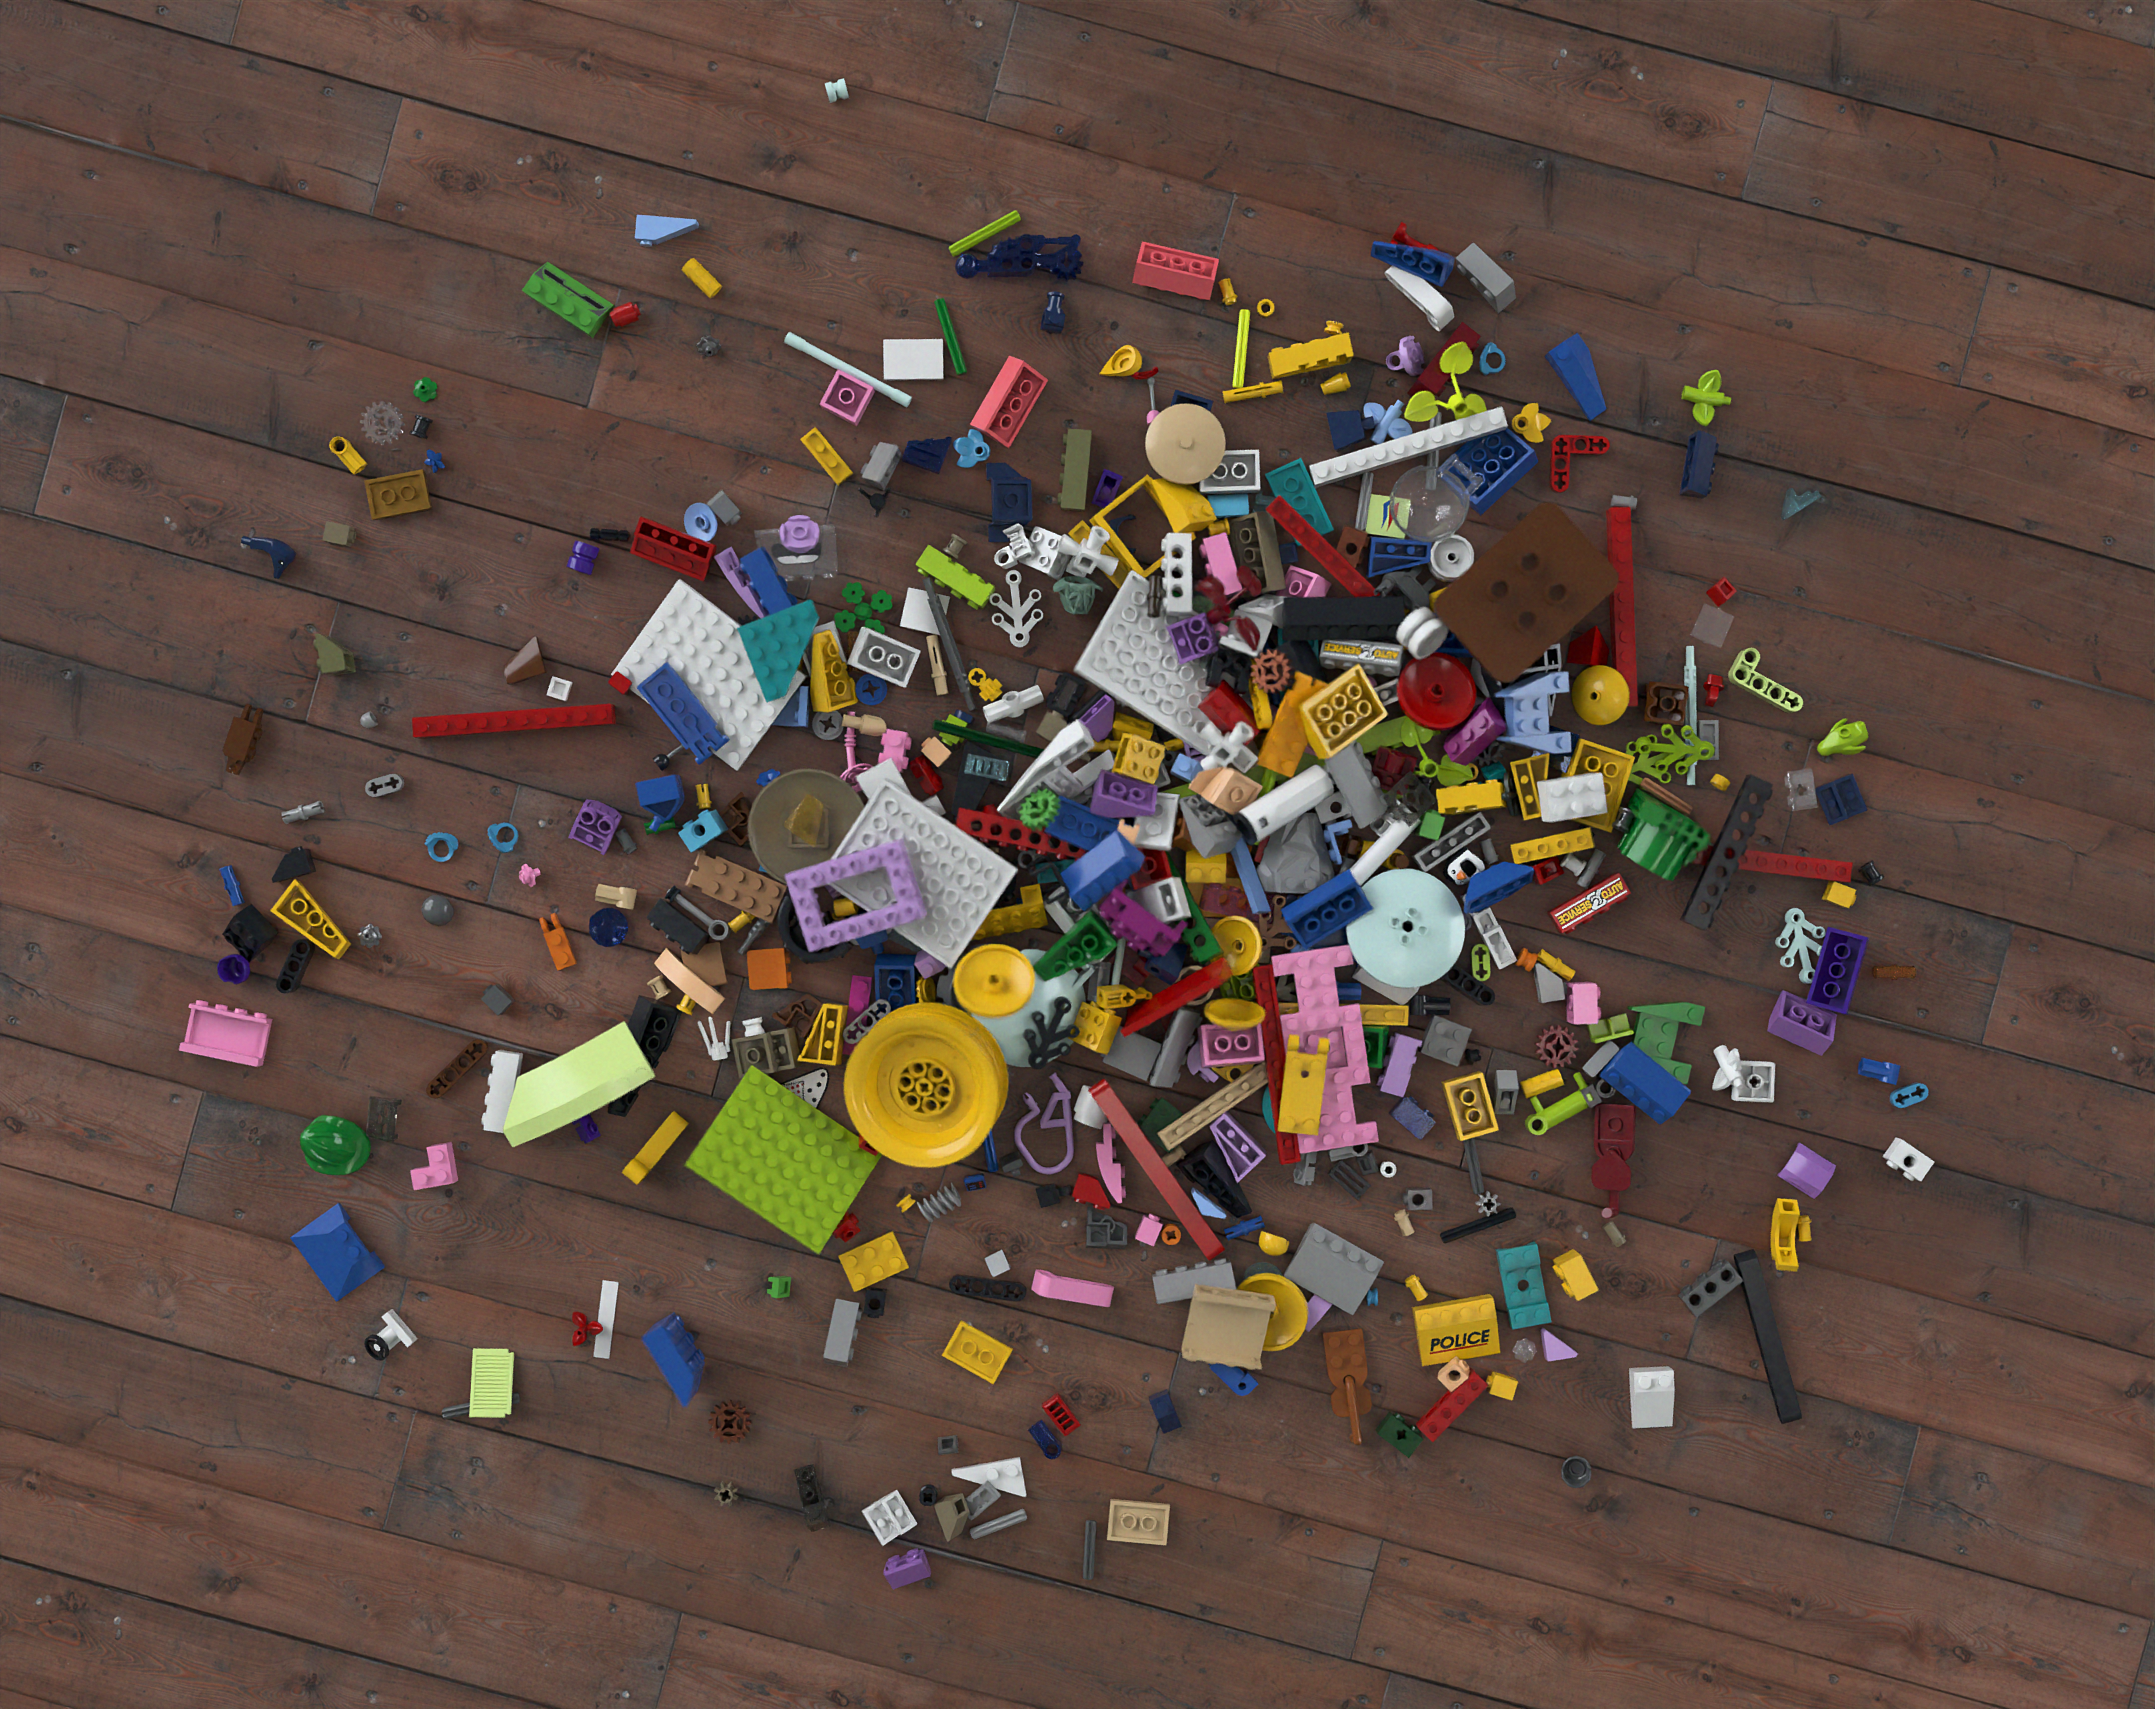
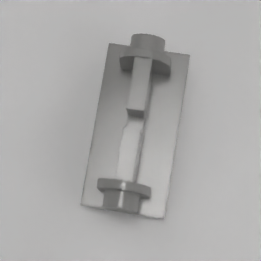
[1087,962,1111,1002]
[1293,1151,1317,1185]

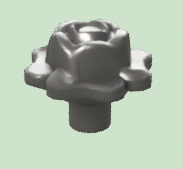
[697,336,721,356]
[357,924,382,948]

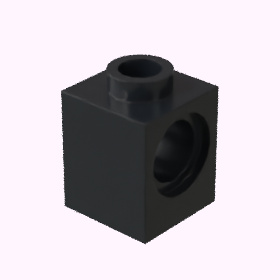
[863,1287,887,1318]

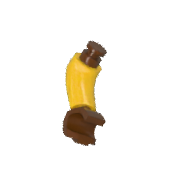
[1337,833,1409,870]

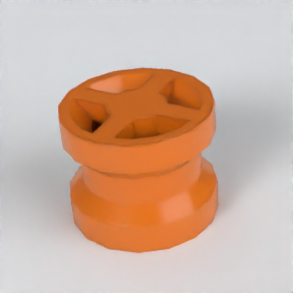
[1515,947,1538,972]
[1161,1223,1181,1245]

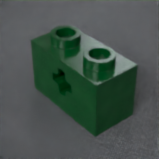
[1375,1411,1423,1458]

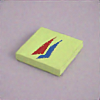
[1365,494,1410,539]

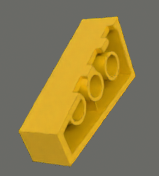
[1267,332,1354,380]

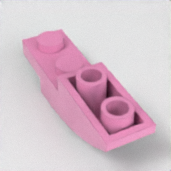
[1096,1122,1126,1203]

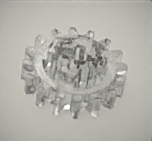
[359,401,405,445]

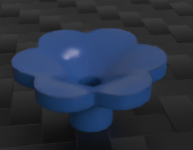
[756,769,781,787]

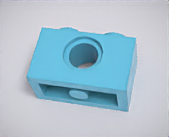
[678,809,728,853]

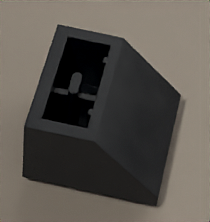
[222,904,279,963]

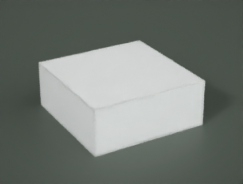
[547,676,573,701]

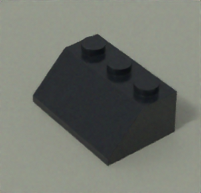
[1272,640,1329,690]

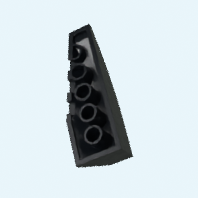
[607,995,682,1117]

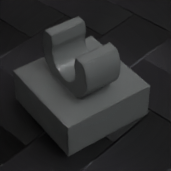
[1000,1151,1023,1177]

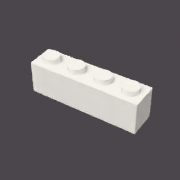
[481,1050,523,1133]

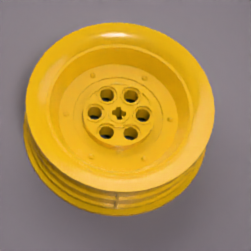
[844,1002,1008,1168]

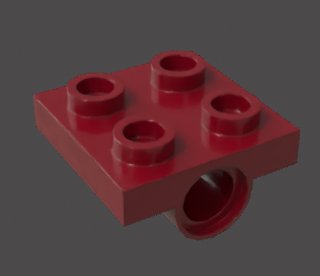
[1372,745,1418,796]
[1109,941,1151,987]

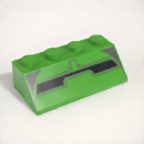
[522,262,614,339]

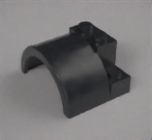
[778,896,854,964]

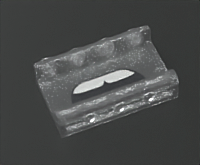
[754,524,839,581]

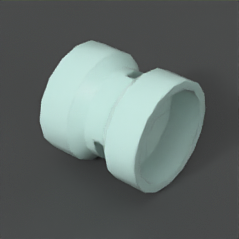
[825,78,849,103]

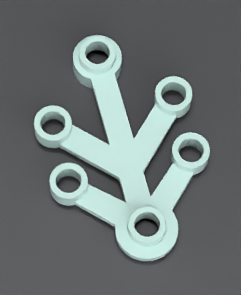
[1775,908,1826,984]

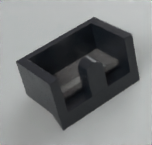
[1046,672,1088,719]

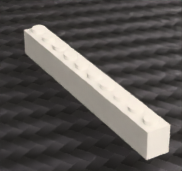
[1309,407,1508,488]

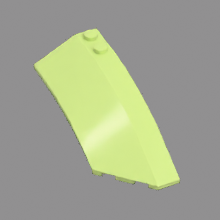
[503,1021,655,1147]

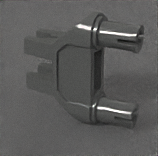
[1374,565,1436,619]

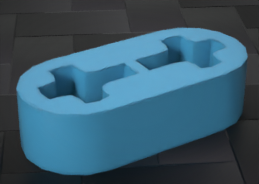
[1889,1082,1929,1108]

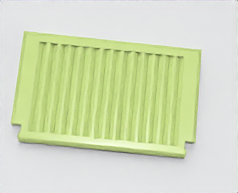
[469,1348,514,1418]

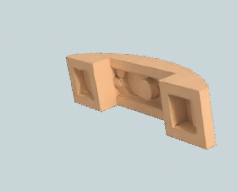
[654,948,725,1014]

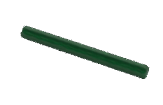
[932,720,1045,758]

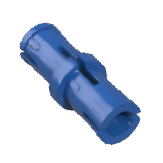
[219,865,245,906]
[1224,1215,1265,1241]

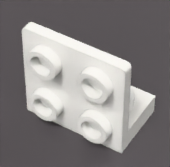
[1019,526,1072,581]
[1219,609,1273,659]

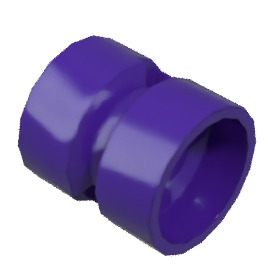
[566,540,600,575]

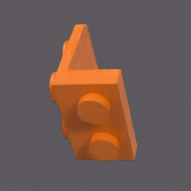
[747,948,792,990]

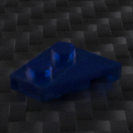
[902,437,952,474]

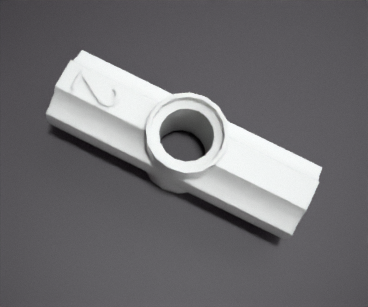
[983,685,1044,724]

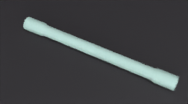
[784,332,912,408]

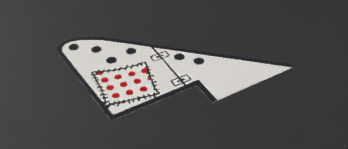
[779,1067,829,1109]

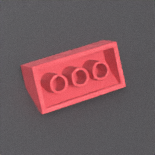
[1132,241,1219,300]
[970,356,1048,448]

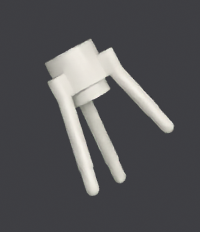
[698,1017,730,1060]

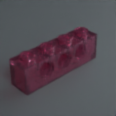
[1199,883,1283,924]

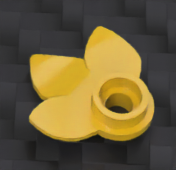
[1511,403,1551,443]

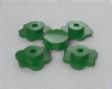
[834,582,892,634]

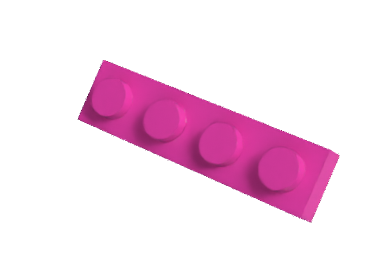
[843,975,873,1055]

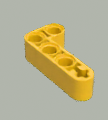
[621,1111,689,1185]

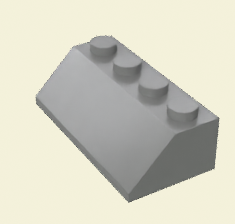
[1325,739,1389,829]
[1152,1258,1236,1304]

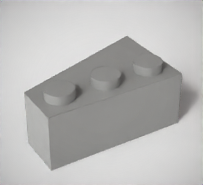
[823,1299,863,1368]

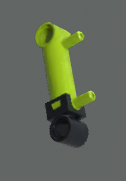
[1525,1072,1616,1135]

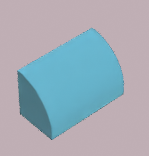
[1207,493,1249,518]

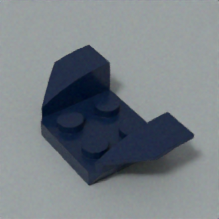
[986,463,1033,542]

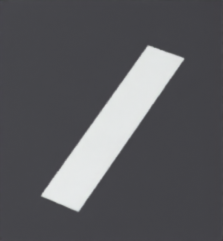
[593,1280,618,1359]

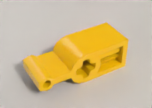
[1096,984,1152,1009]

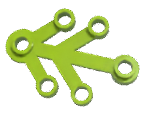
[1636,724,1715,775]
[1625,734,1685,790]

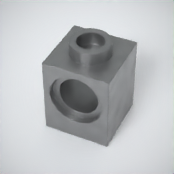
[1402,1187,1433,1210]

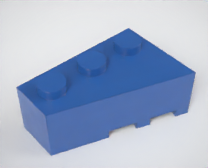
[1366,536,1432,578]

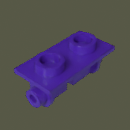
[572,1113,601,1144]

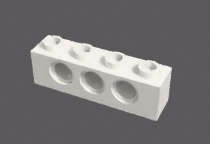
[1161,533,1192,616]

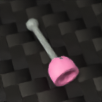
[1147,377,1160,425]
[1200,623,1229,668]

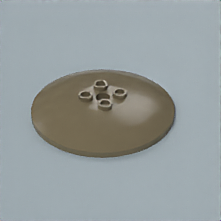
[748,768,865,888]

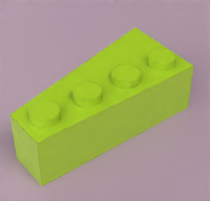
[915,544,995,610]

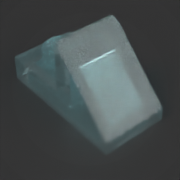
[1781,487,1821,520]

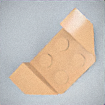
[1188,766,1263,816]

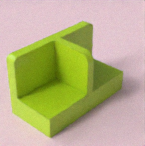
[1587,1013,1634,1043]

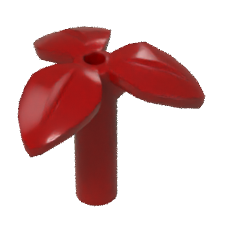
[572,1312,603,1346]

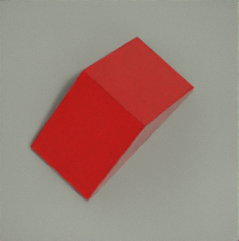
[1530,855,1564,885]

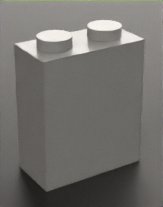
[1100,1025,1162,1081]

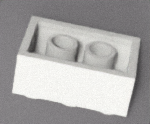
[1352,965,1420,1005]

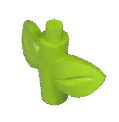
[1681,370,1731,426]

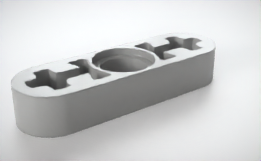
[843,999,891,1044]

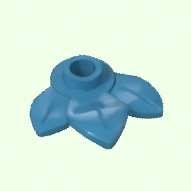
[953,429,991,468]

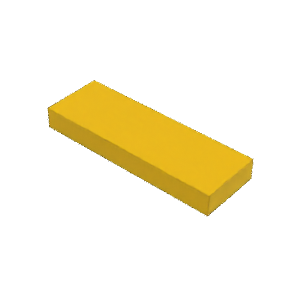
[800,427,853,486]

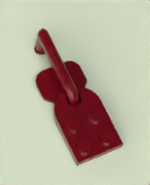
[1591,1103,1636,1219]

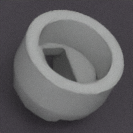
[360,711,378,728]

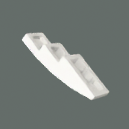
[1460,893,1517,970]

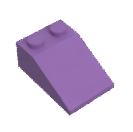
[1090,769,1158,818]

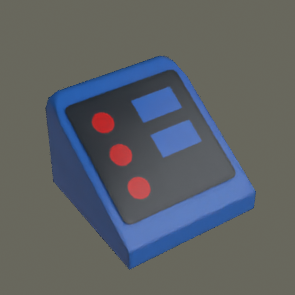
[964,1173,986,1191]

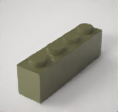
[1057,428,1092,512]

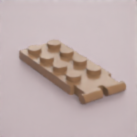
[685,848,789,923]

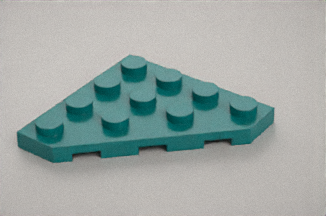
[737,599,819,703]

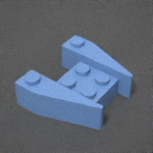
[1495,671,1571,754]

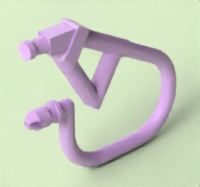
[1014,1072,1074,1174]

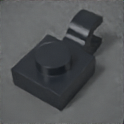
[1035,1183,1072,1208]

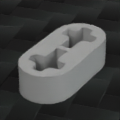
[365,774,404,797]

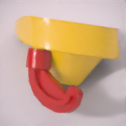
[1099,345,1159,380]

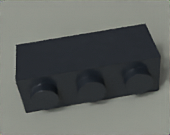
[646,898,711,955]

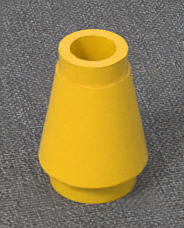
[1320,372,1351,395]

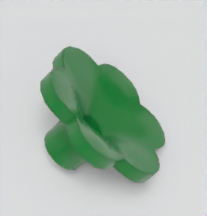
[413,377,438,402]

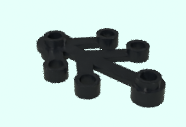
[1023,996,1079,1069]

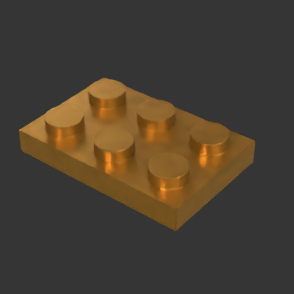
[364,469,432,520]

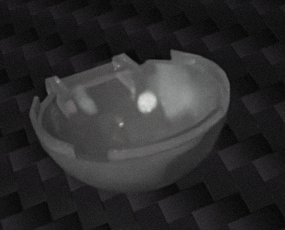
[1390,453,1484,543]

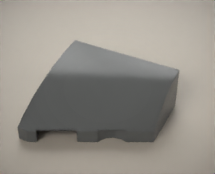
[1086,1207,1127,1249]

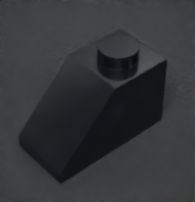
[272,846,316,883]

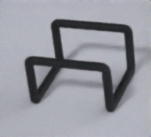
[1026,855,1069,904]

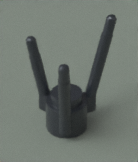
[858,487,891,517]

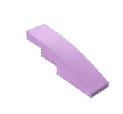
[714,546,770,618]

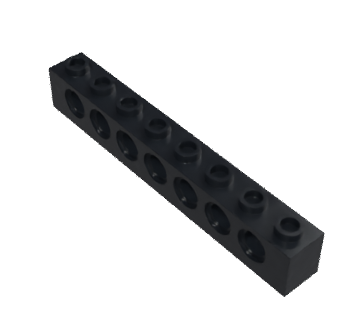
[1680,774,1773,930]

